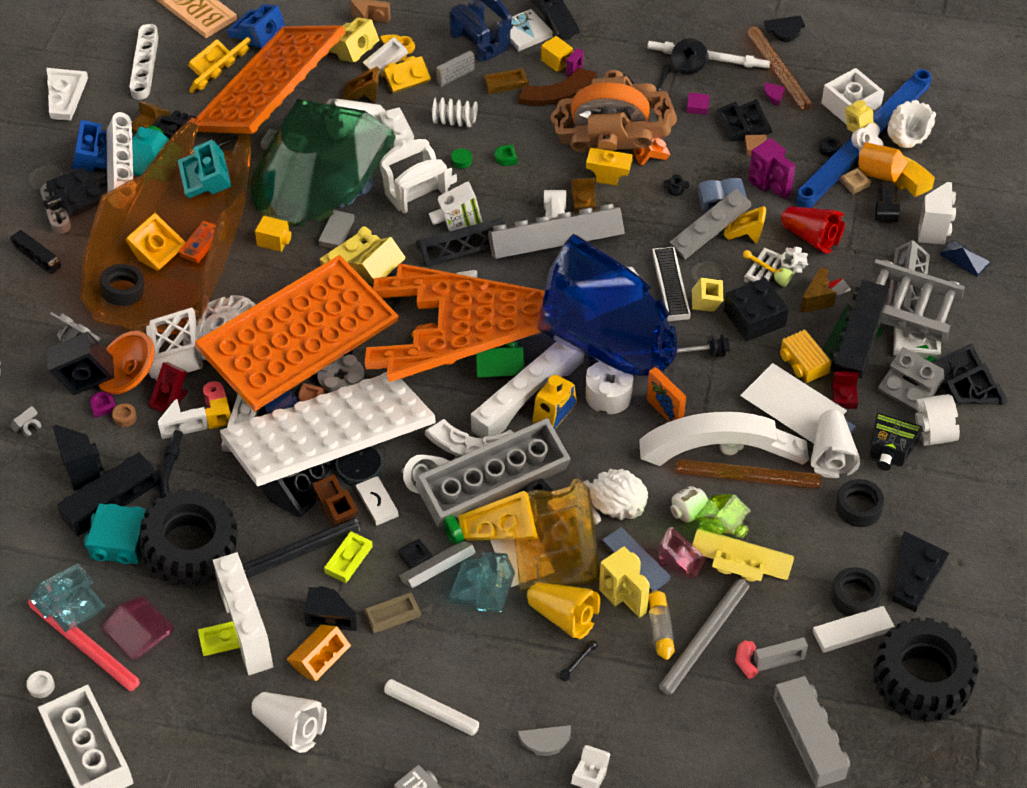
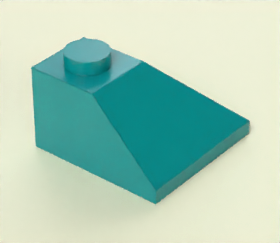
[132,127,183,183]

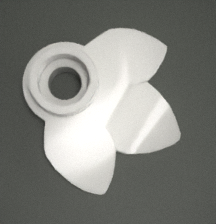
[852,123,883,155]

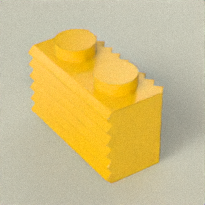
[780,329,832,383]

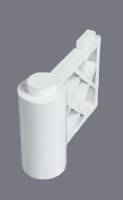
[146,308,203,381]

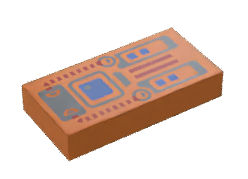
[179,221,223,263]

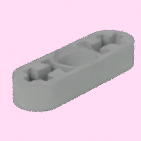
[40,184,71,234]

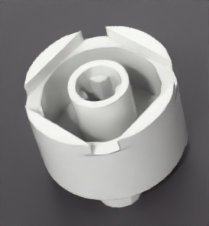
[585,357,633,414]
[915,394,960,446]

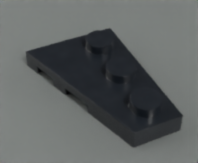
[893,531,949,612]

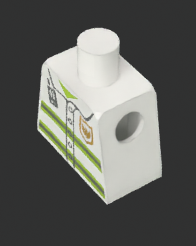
[429,181,483,231]

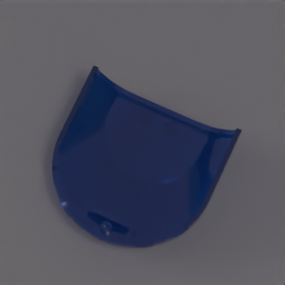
[537,234,678,376]

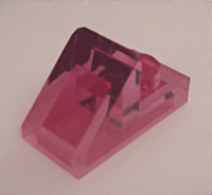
[658,526,707,579]

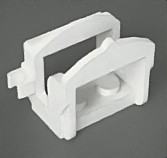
[380,139,457,213]

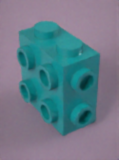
[84,504,146,564]

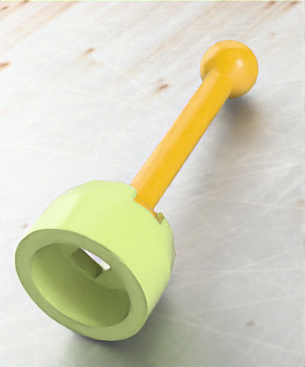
[743,250,794,287]

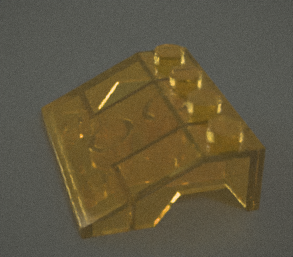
[515,478,600,591]

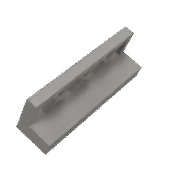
[887,240,930,313]

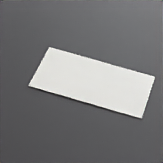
[740,363,847,444]

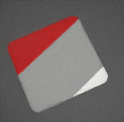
[829,278,851,295]

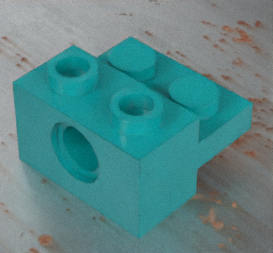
[177,139,232,198]

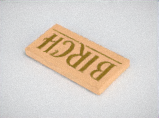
[157,0,237,38]

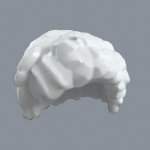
[887,100,936,148]
[588,469,648,520]

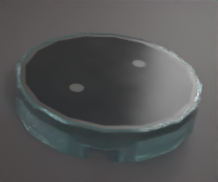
[335,445,384,486]

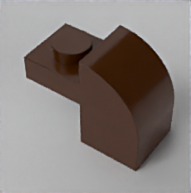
[312,474,358,526]

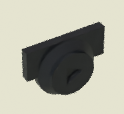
[764,15,805,42]

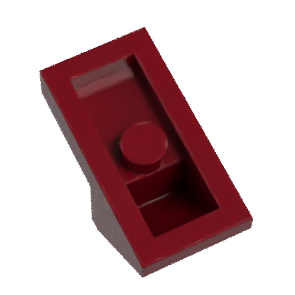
[148,362,188,413]

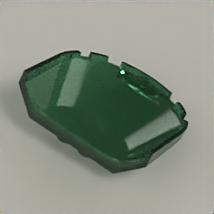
[250,99,396,226]

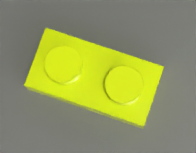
[324,531,373,583]
[198,621,240,656]

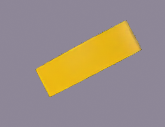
[894,156,935,197]

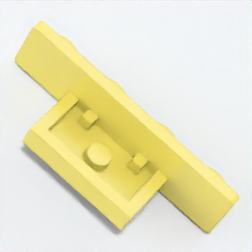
[691,528,794,582]

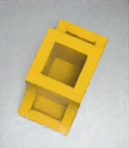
[586,148,633,186]

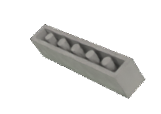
[488,204,625,259]

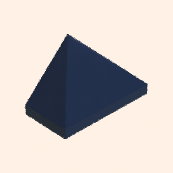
[940,240,990,277]

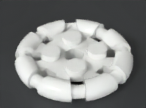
[182,295,256,360]

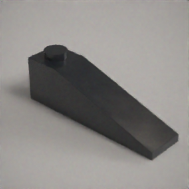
[260,458,337,517]

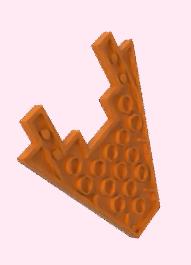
[365,264,555,382]

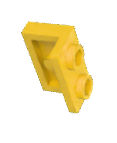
[381,56,431,94]

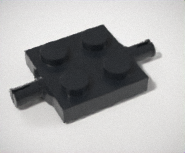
[43,168,108,216]

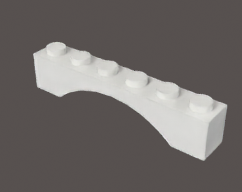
[471,333,584,438]

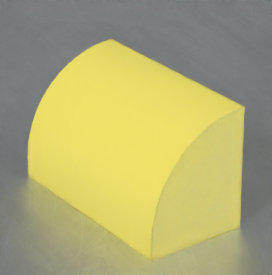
[354,237,405,285]

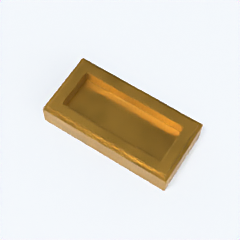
[483,68,528,94]

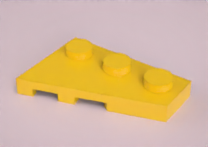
[458,491,538,541]

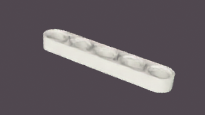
[130,24,159,100]

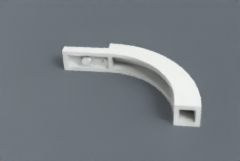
[639,412,809,466]

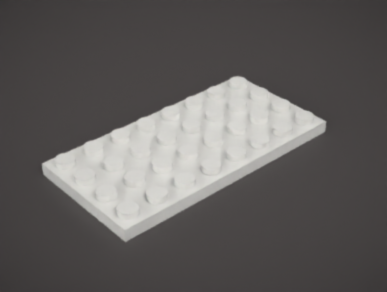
[220,372,436,487]

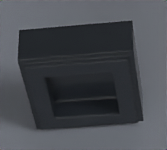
[398,539,433,569]

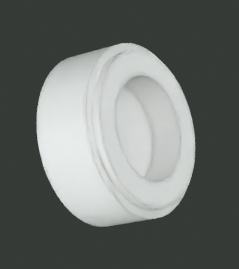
[27,671,55,698]

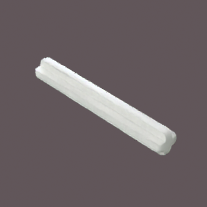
[384,679,479,736]

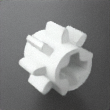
[780,246,808,274]

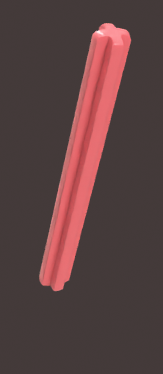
[28,595,140,691]

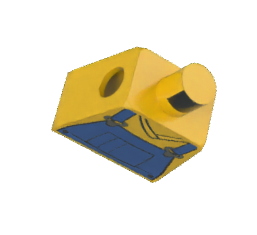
[532,375,577,430]

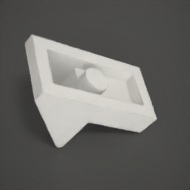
[158,399,209,439]

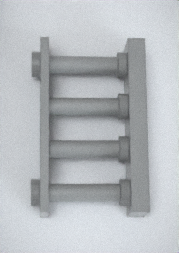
[873,259,965,343]

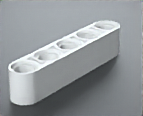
[106,112,133,210]

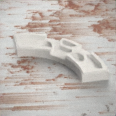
[424,419,513,457]

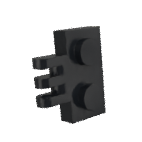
[152,110,198,146]

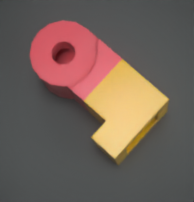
[203,381,231,429]

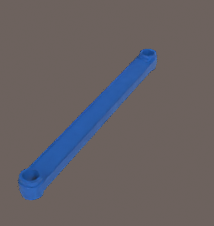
[796,69,931,208]

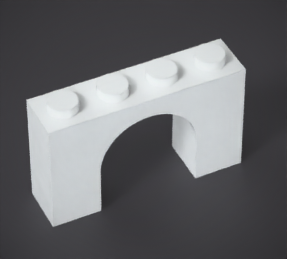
[213,552,273,675]

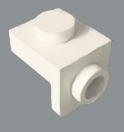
[571,745,610,788]

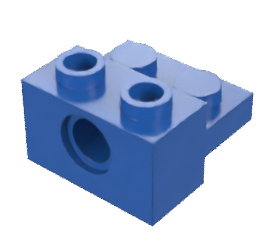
[226,4,285,48]
[72,120,107,173]

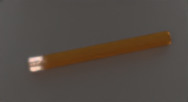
[748,26,812,111]
[676,459,821,488]

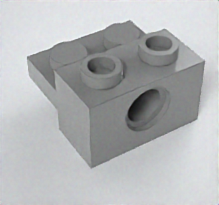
[878,347,945,413]

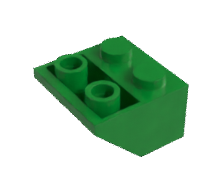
[476,340,524,377]

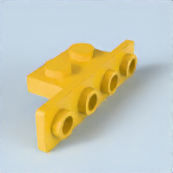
[188,37,251,93]

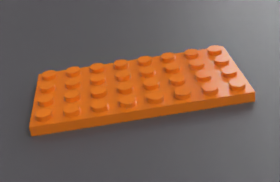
[190,25,345,134]
[195,255,399,412]

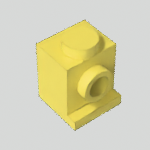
[845,100,877,132]

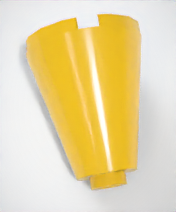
[527,582,600,639]

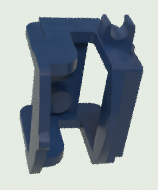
[449,0,512,62]

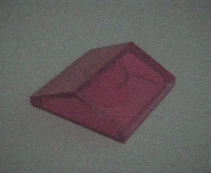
[102,596,175,661]

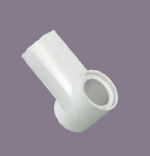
[544,190,566,219]

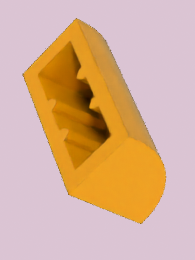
[859,142,908,183]
[286,625,351,681]

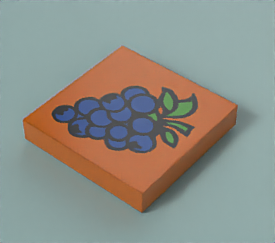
[647,367,686,422]

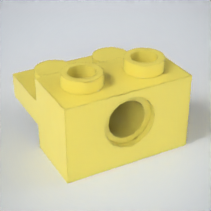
[328,18,379,63]
[599,546,650,618]

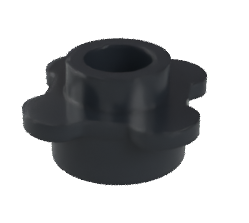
[663,174,689,196]

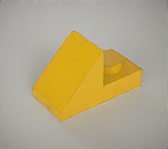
[724,206,766,244]

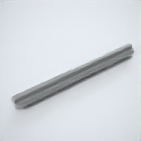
[659,578,749,695]

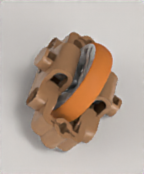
[551,70,677,152]

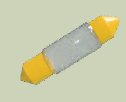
[648,590,675,660]

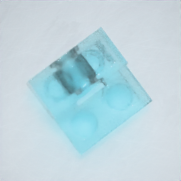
[449,553,515,612]
[30,563,106,632]

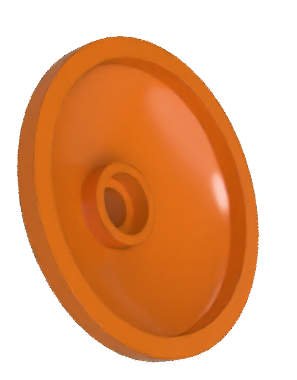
[98,331,154,395]

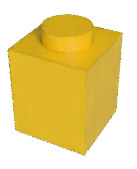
[541,36,573,73]
[255,216,292,252]

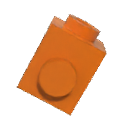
[633,138,670,165]

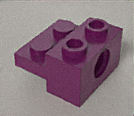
[748,138,795,200]

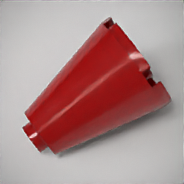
[781,206,845,254]

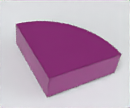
[764,82,785,106]

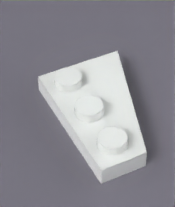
[47,68,88,121]

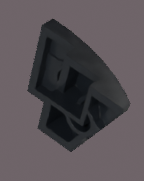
[932,343,1008,404]

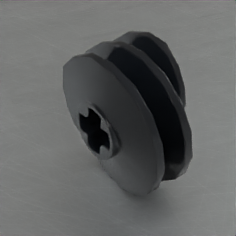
[671,38,709,75]

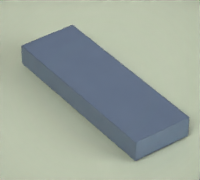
[602,527,670,593]

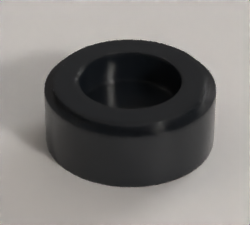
[819,137,841,157]

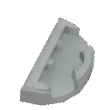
[518,725,571,756]

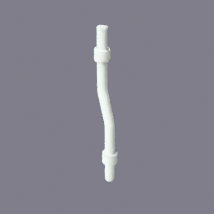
[647,41,770,69]

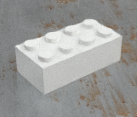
[38,685,134,788]

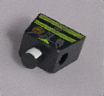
[870,413,922,471]

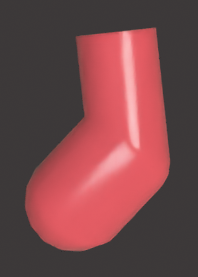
[735,640,758,679]

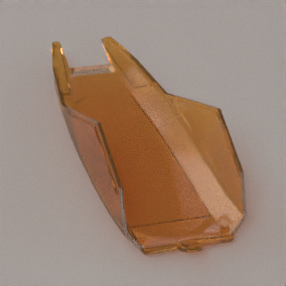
[80,118,251,335]

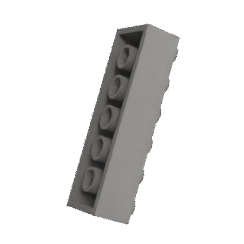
[416,418,571,528]

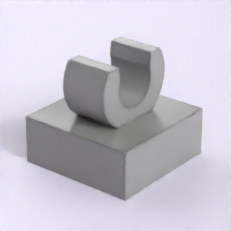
[10,406,41,438]

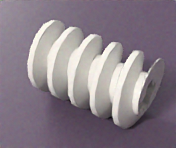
[432,97,477,127]

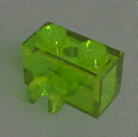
[695,494,751,538]

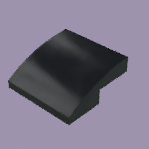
[717,99,772,141]

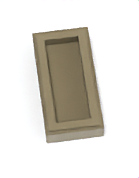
[364,592,421,634]

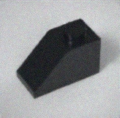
[304,586,357,631]

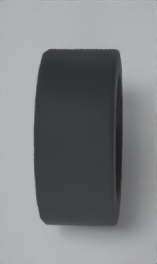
[100,264,144,306]
[836,479,885,527]
[831,567,882,616]

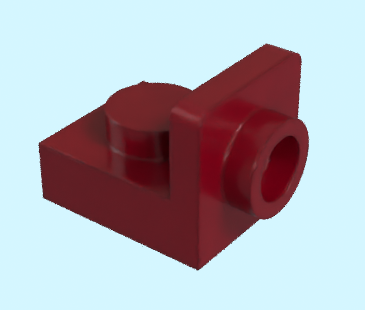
[832,371,858,409]

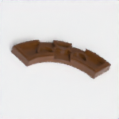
[518,68,597,106]

